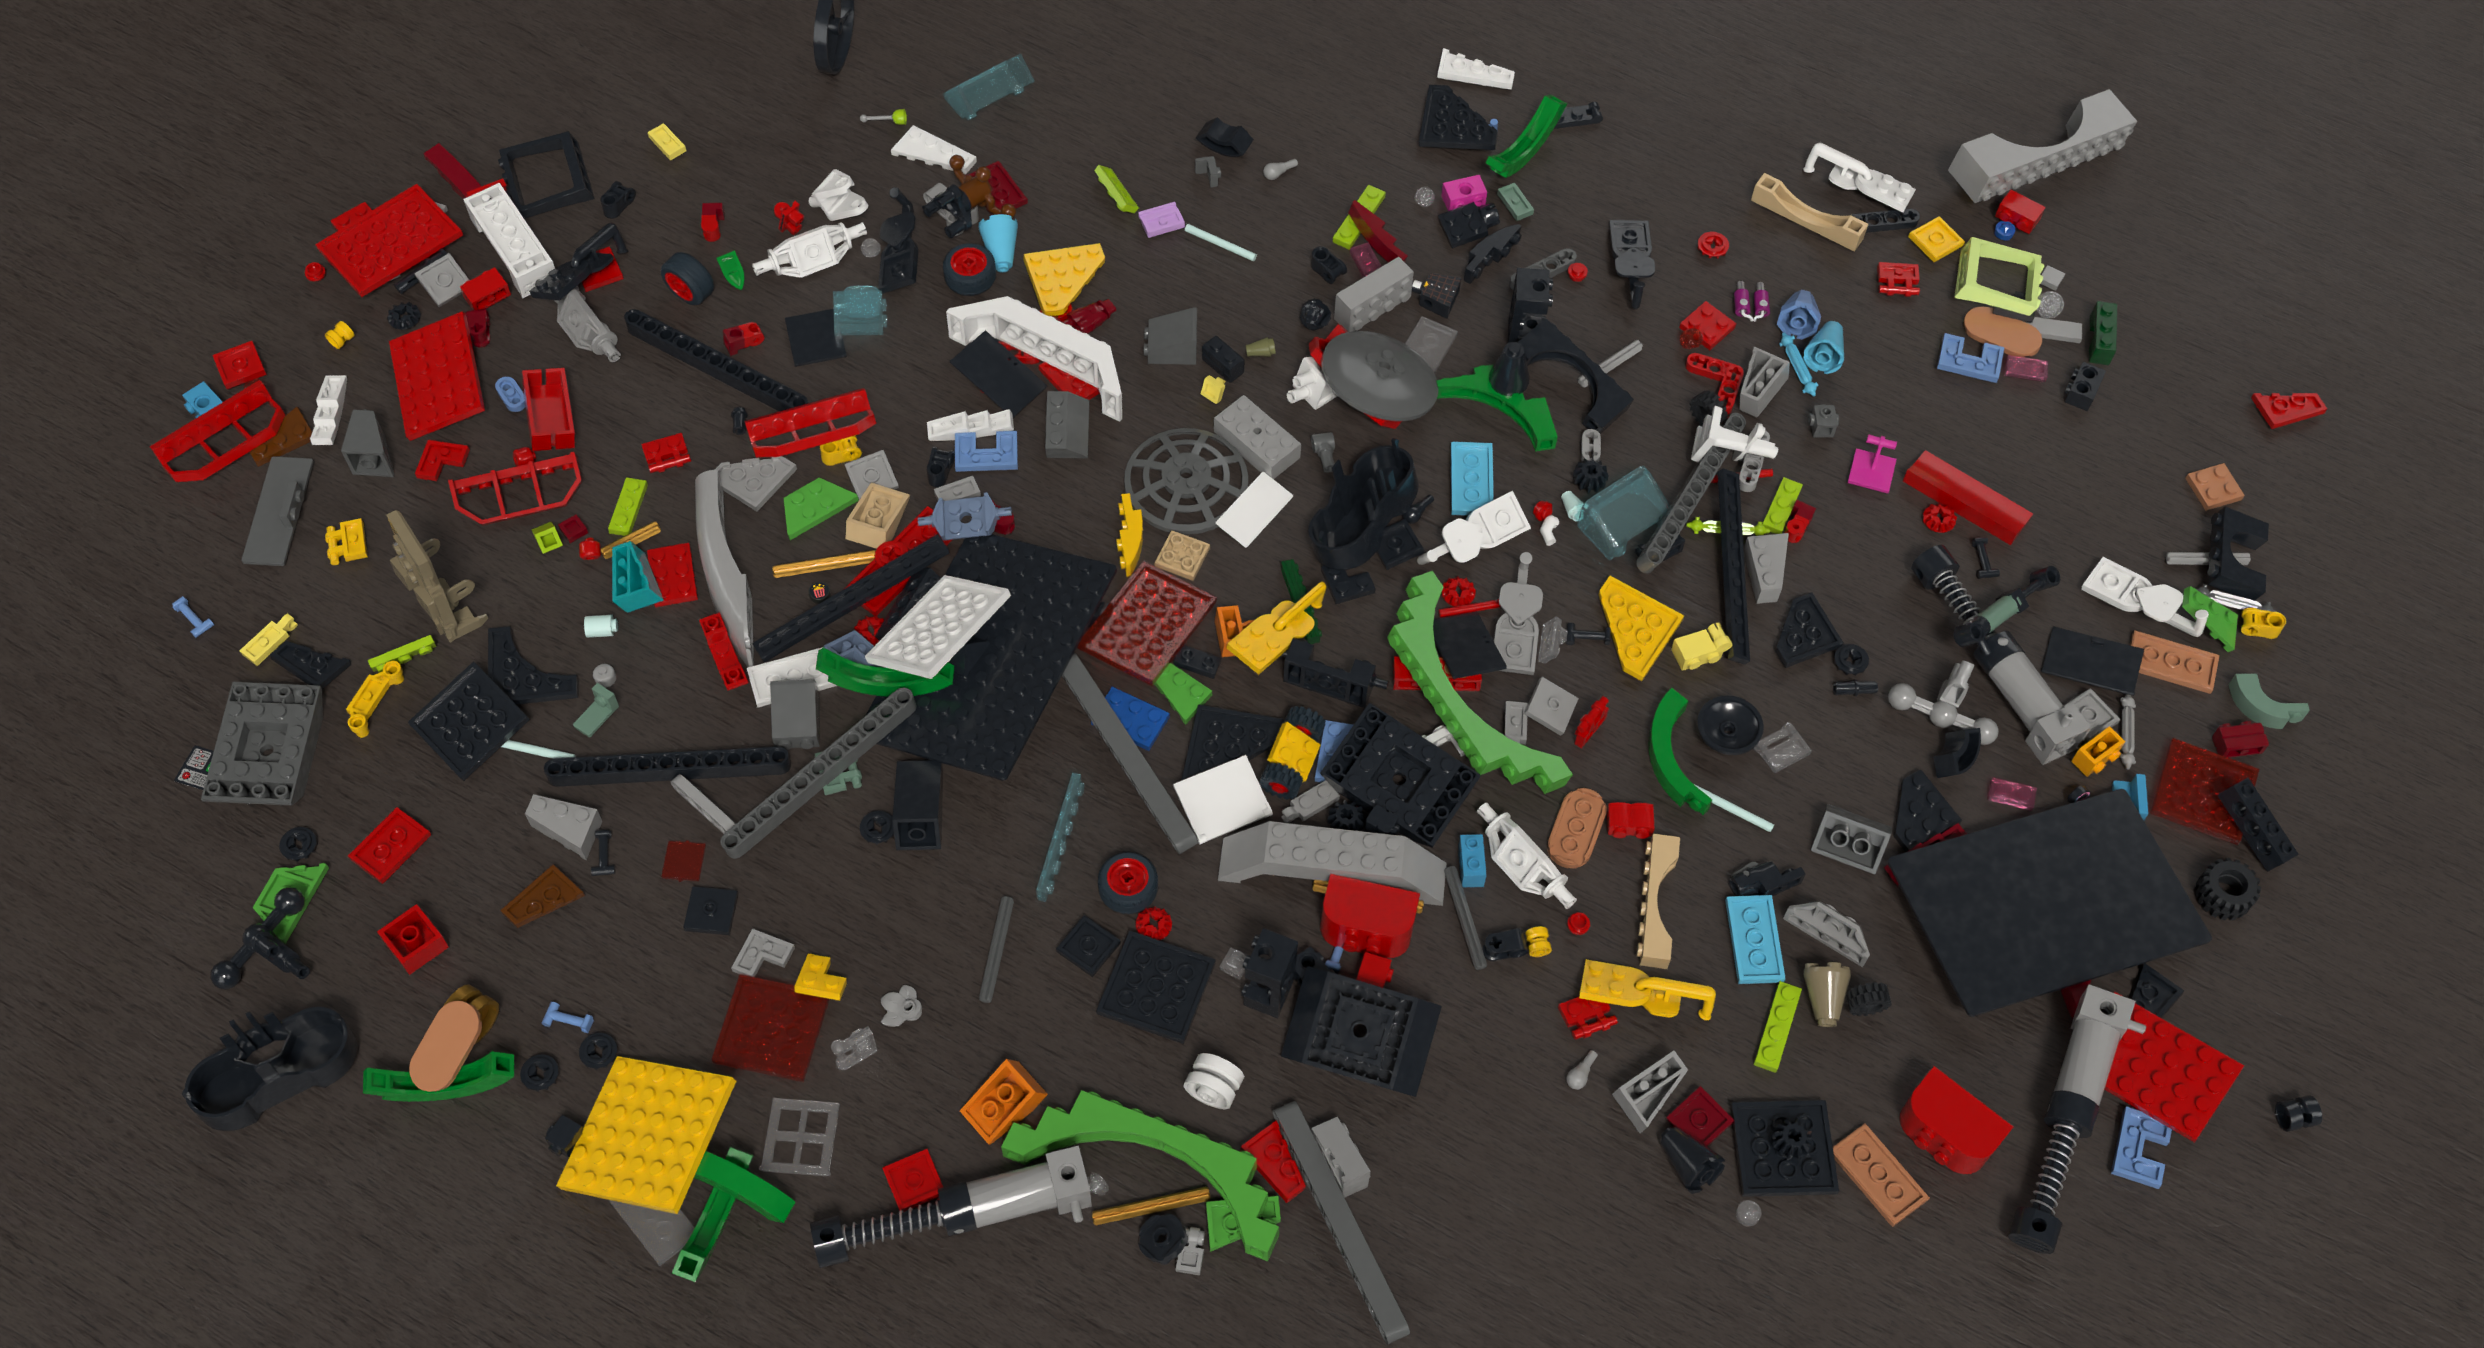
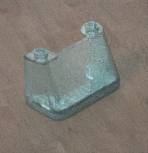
[1577,466,1670,560]

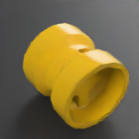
[325,321,355,349]
[1525,926,1552,957]

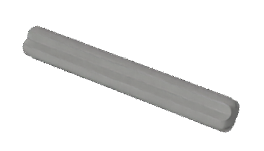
[1578,340,1643,387]
[2165,552,2251,565]

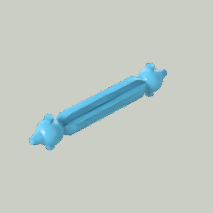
[1779,332,1819,397]

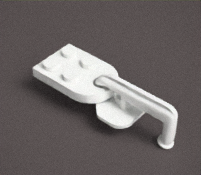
[1803,143,1916,212]
[1417,491,1531,565]
[2081,557,2209,637]

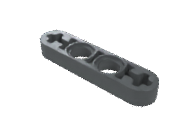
[1510,249,1577,290]

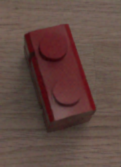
[2212,721,2269,759]

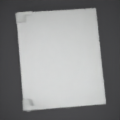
[1173,755,1273,845]

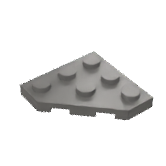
[715,456,797,511]

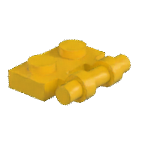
[325,518,368,565]

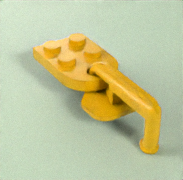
[1227,581,1326,675]
[1579,959,1716,1020]

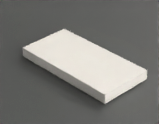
[747,647,837,708]

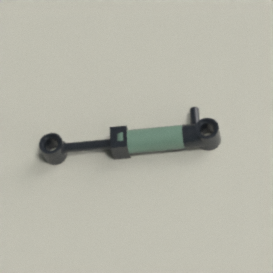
[1953,566,2061,656]

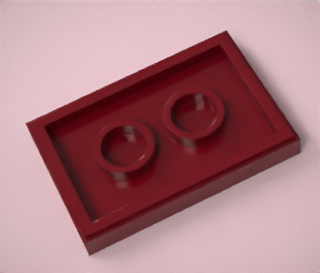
[966,161,1028,215]

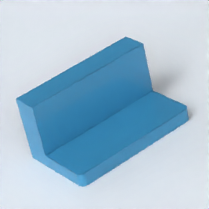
[2112,774,2148,820]

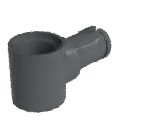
[1311,432,1335,472]

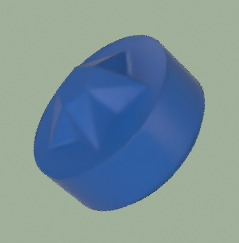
[1994,221,2015,240]

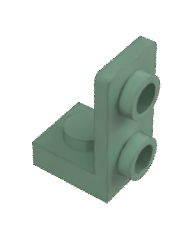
[573,683,619,737]

